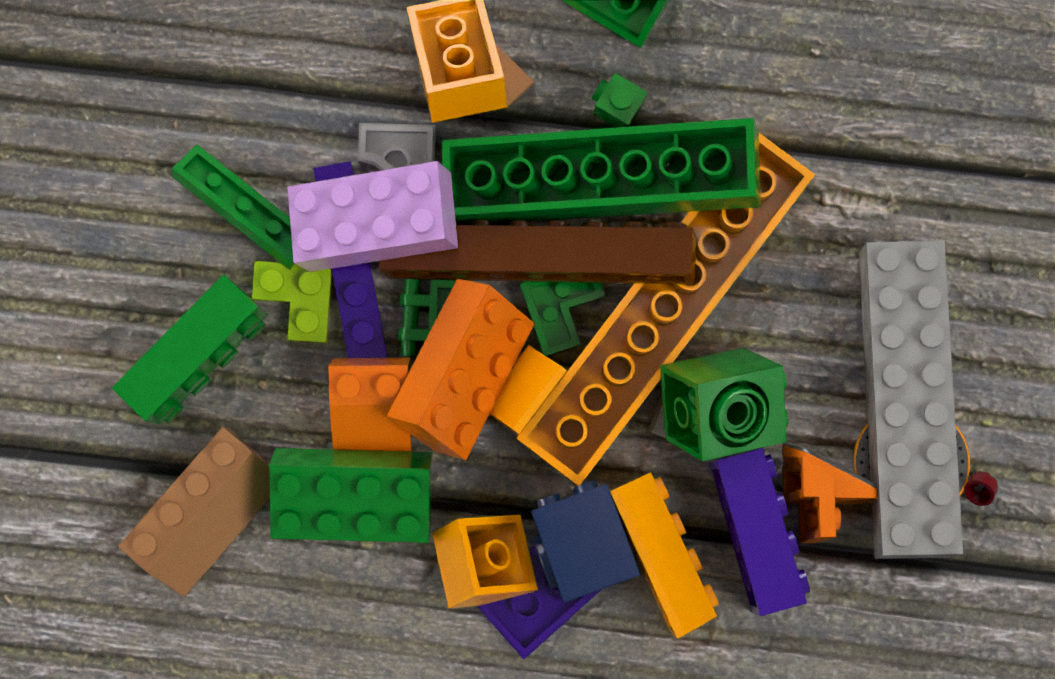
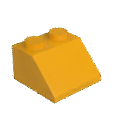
[489,345,567,436]
[432,515,538,609]

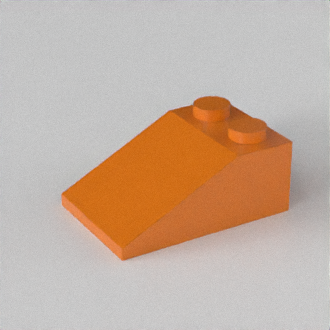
[328,357,412,452]

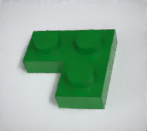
[520,282,605,357]

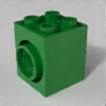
[660,348,789,461]

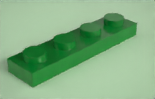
[170,144,295,270]

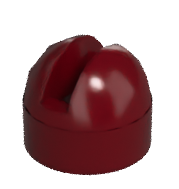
[964,471,998,506]

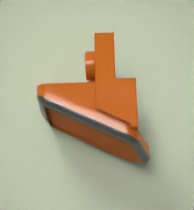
[782,442,878,543]

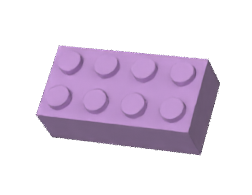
[287,161,458,272]

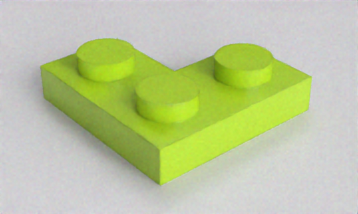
[252,261,333,344]

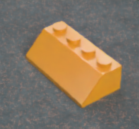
[610,472,719,639]

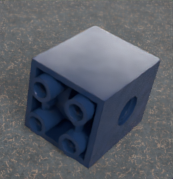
[531,480,640,603]

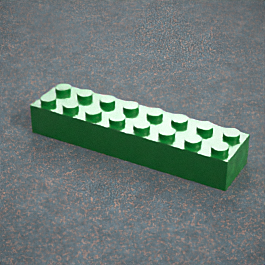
[442,118,761,225]

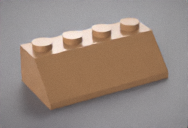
[118,427,270,597]

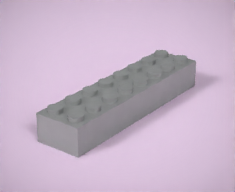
[859,241,963,559]

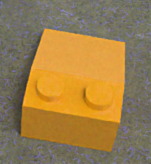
[406,0,507,123]

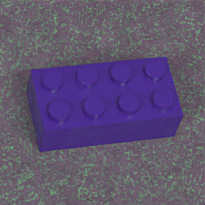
[709,448,810,616]

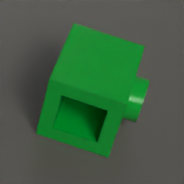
[592,73,648,128]

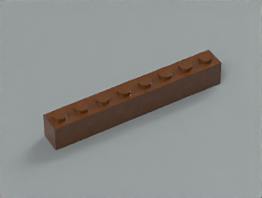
[379,220,697,284]

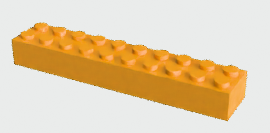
[516,133,815,486]

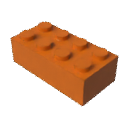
[387,279,535,460]

